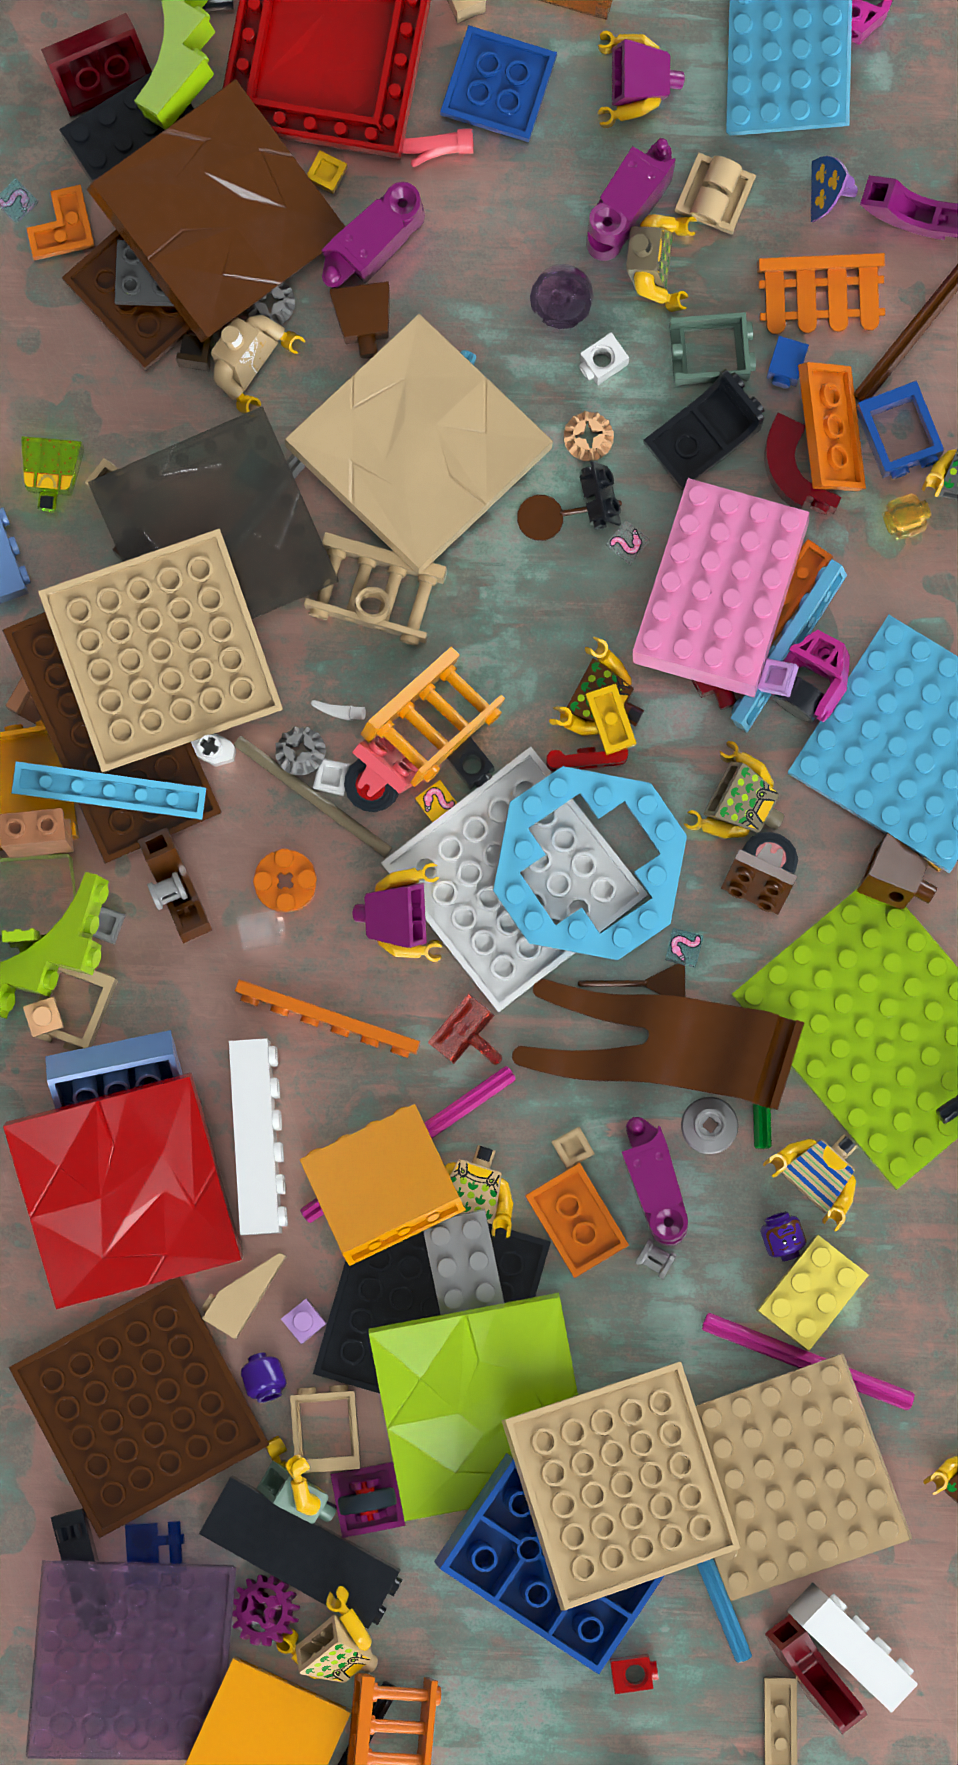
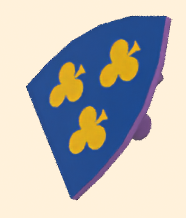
[811,156,858,222]

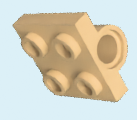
[675,152,756,235]

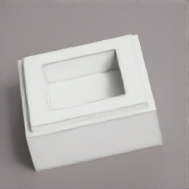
[313,759,351,796]

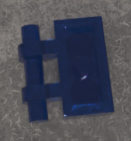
[125,1521,186,1590]

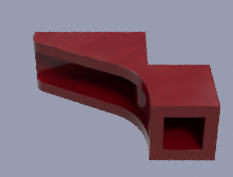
[765,1614,868,1734]

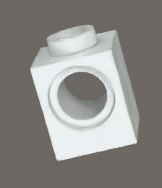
[578,332,629,386]

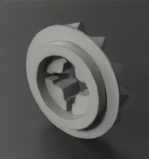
[247,282,295,325]
[275,726,326,775]

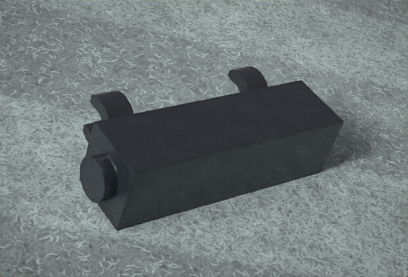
[50,1508,114,1635]

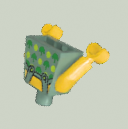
[257,1436,337,1524]

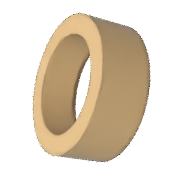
[355,587,390,623]

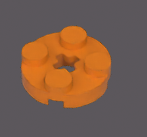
[253,849,317,913]

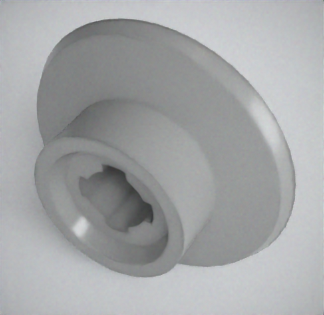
[681,1097,738,1154]

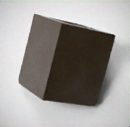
[176,334,215,372]

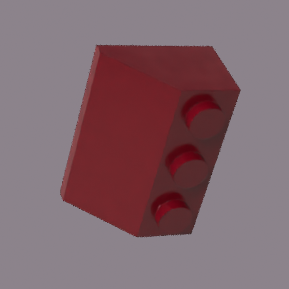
[41,13,152,117]

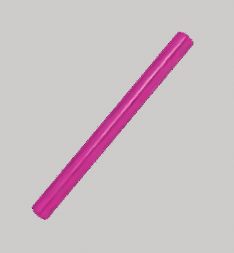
[702,1313,915,1411]

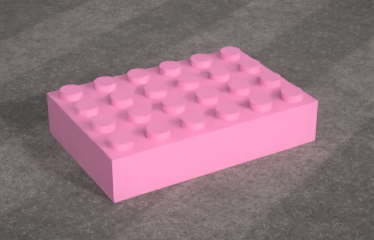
[633,478,809,698]

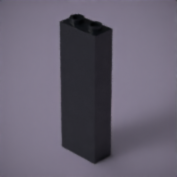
[199,1475,403,1629]

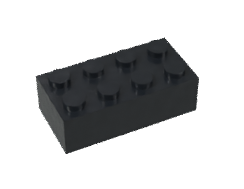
[59,71,194,183]

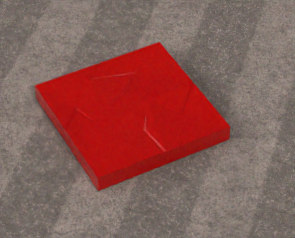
[222,0,431,159]
[3,1073,243,1309]

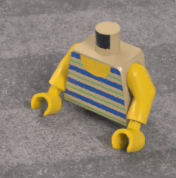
[763,1134,857,1231]

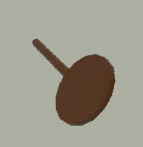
[517,495,622,541]

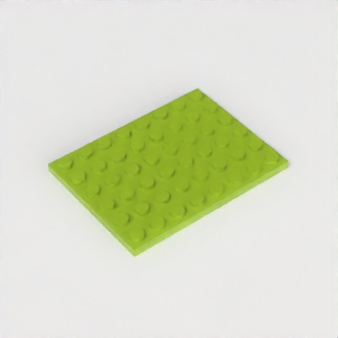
[731,889,958,1190]

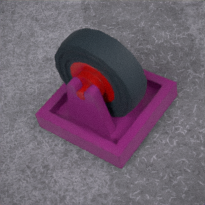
[330,1462,406,1538]

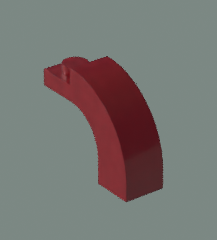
[764,413,842,515]

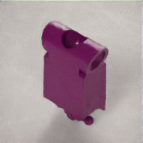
[586,138,676,261]
[322,182,425,288]
[622,1117,688,1246]

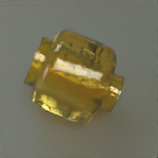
[882,493,932,540]

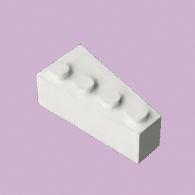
[786,1582,918,1713]

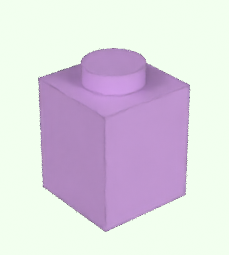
[281,1298,327,1344]

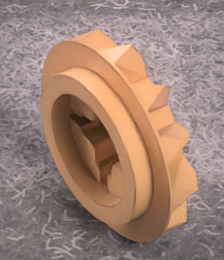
[564,411,614,461]

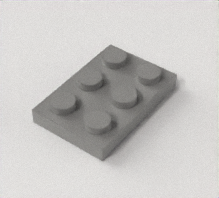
[423,1209,504,1315]

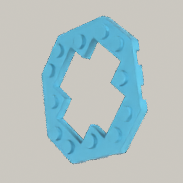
[493,766,687,960]

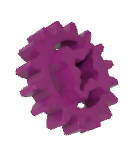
[229,1575,300,1647]

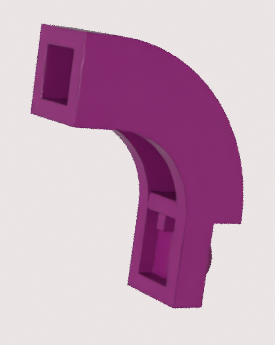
[860,175,958,240]

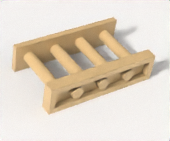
[304,532,447,646]

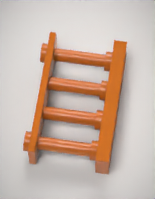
[347,1673,441,1765]

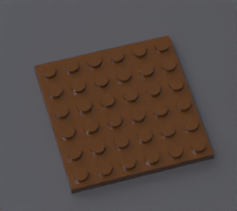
[9,1277,269,1539]

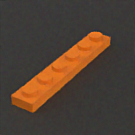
[235,979,421,1058]

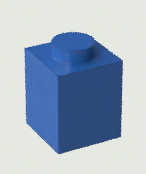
[766,336,809,388]

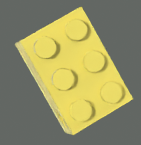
[756,1235,869,1351]

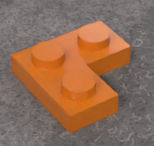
[26,184,95,261]

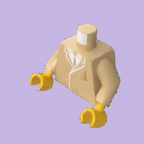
[211,315,305,416]

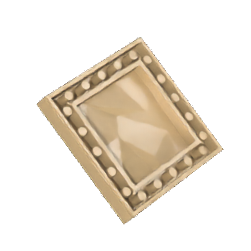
[285,314,553,575]

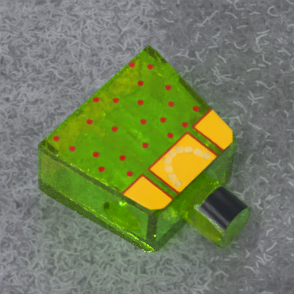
[21,436,85,512]

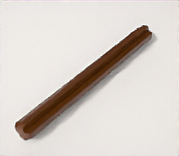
[854,264,958,402]

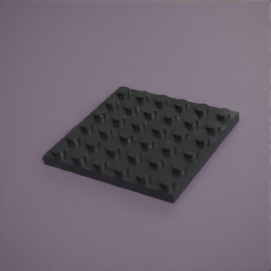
[313,1223,551,1394]

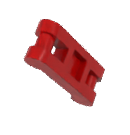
[546,747,628,772]

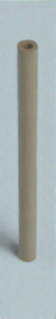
[234,736,392,858]

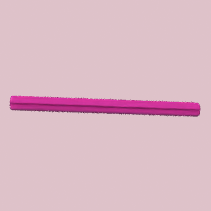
[300,1066,516,1223]

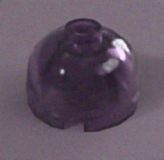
[530,264,594,329]

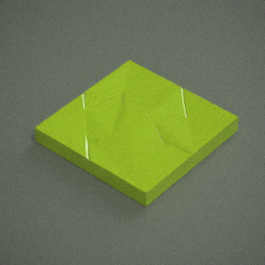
[369,1293,578,1521]

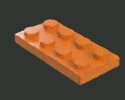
[798,362,866,491]

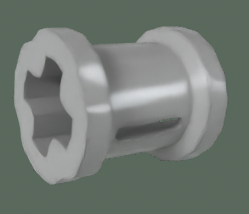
[147,872,188,910]
[635,1238,677,1279]

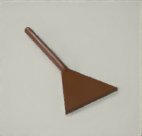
[578,961,686,997]

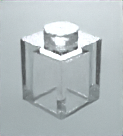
[237,910,286,951]

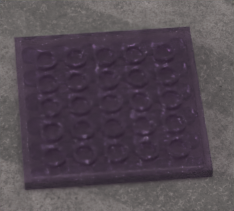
[25,1560,236,1760]

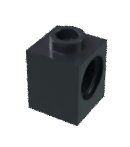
[446,737,495,790]

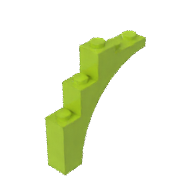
[134,0,215,130]
[0,872,109,1019]

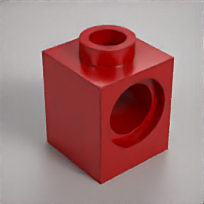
[610,1654,659,1694]

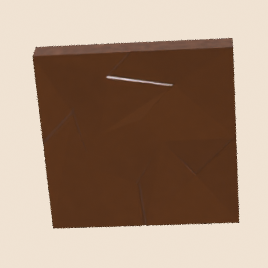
[86,79,345,342]

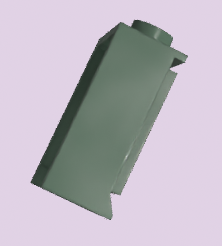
[669,312,756,386]

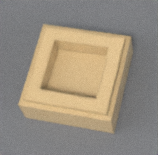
[551,1127,594,1170]

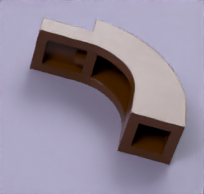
[138,827,212,944]

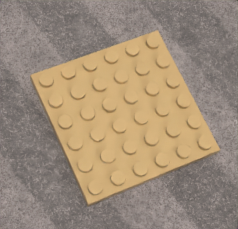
[38,528,283,773]
[696,1353,912,1601]
[502,1362,741,1610]

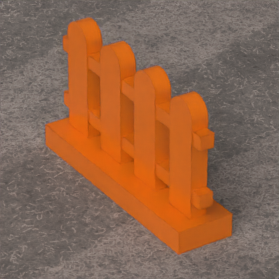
[757,253,885,335]

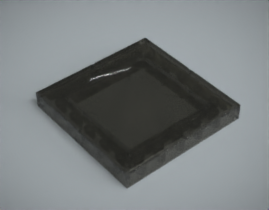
[88,406,339,620]

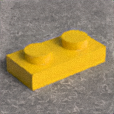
[586,684,637,755]

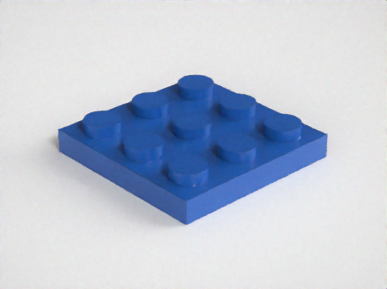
[440,25,557,142]

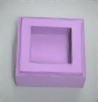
[757,658,799,697]

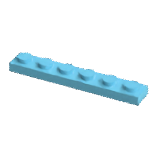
[731,559,847,733]
[11,761,206,820]

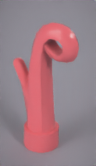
[402,128,474,167]

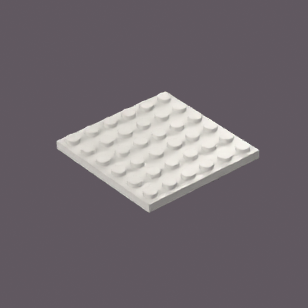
[381,746,648,1013]

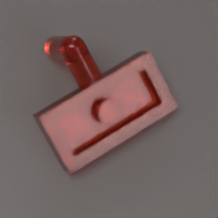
[428,994,502,1065]

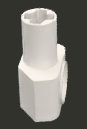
[191,733,236,767]

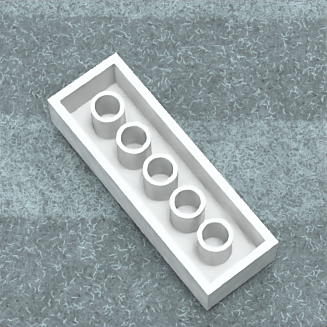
[229,1039,288,1236]

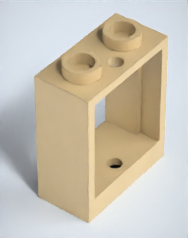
[28,967,118,1051]
[290,1384,361,1473]

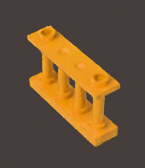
[360,647,505,787]

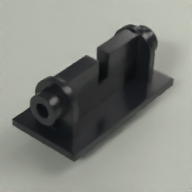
[579,461,621,530]

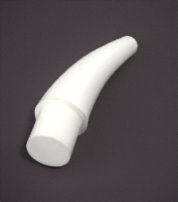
[311,700,366,721]

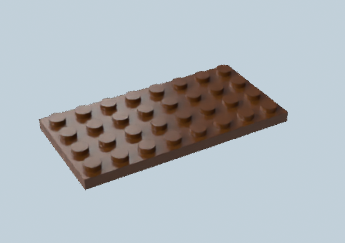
[2,612,222,864]

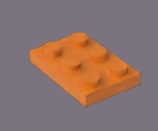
[525,1163,629,1278]

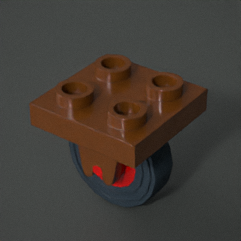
[721,832,798,915]

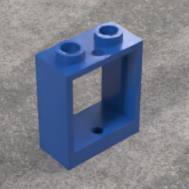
[856,381,944,479]

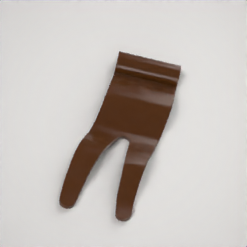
[512,979,805,1110]

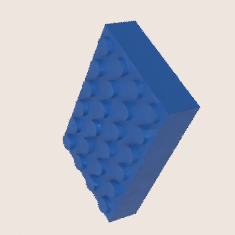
[434,1453,665,1674]

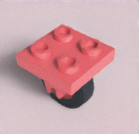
[344,735,418,812]

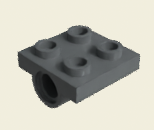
[115,240,174,306]

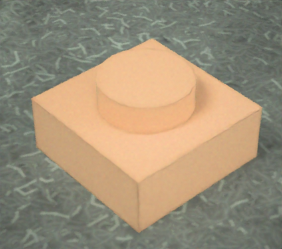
[23,997,64,1038]

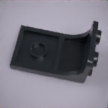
[643,369,765,490]

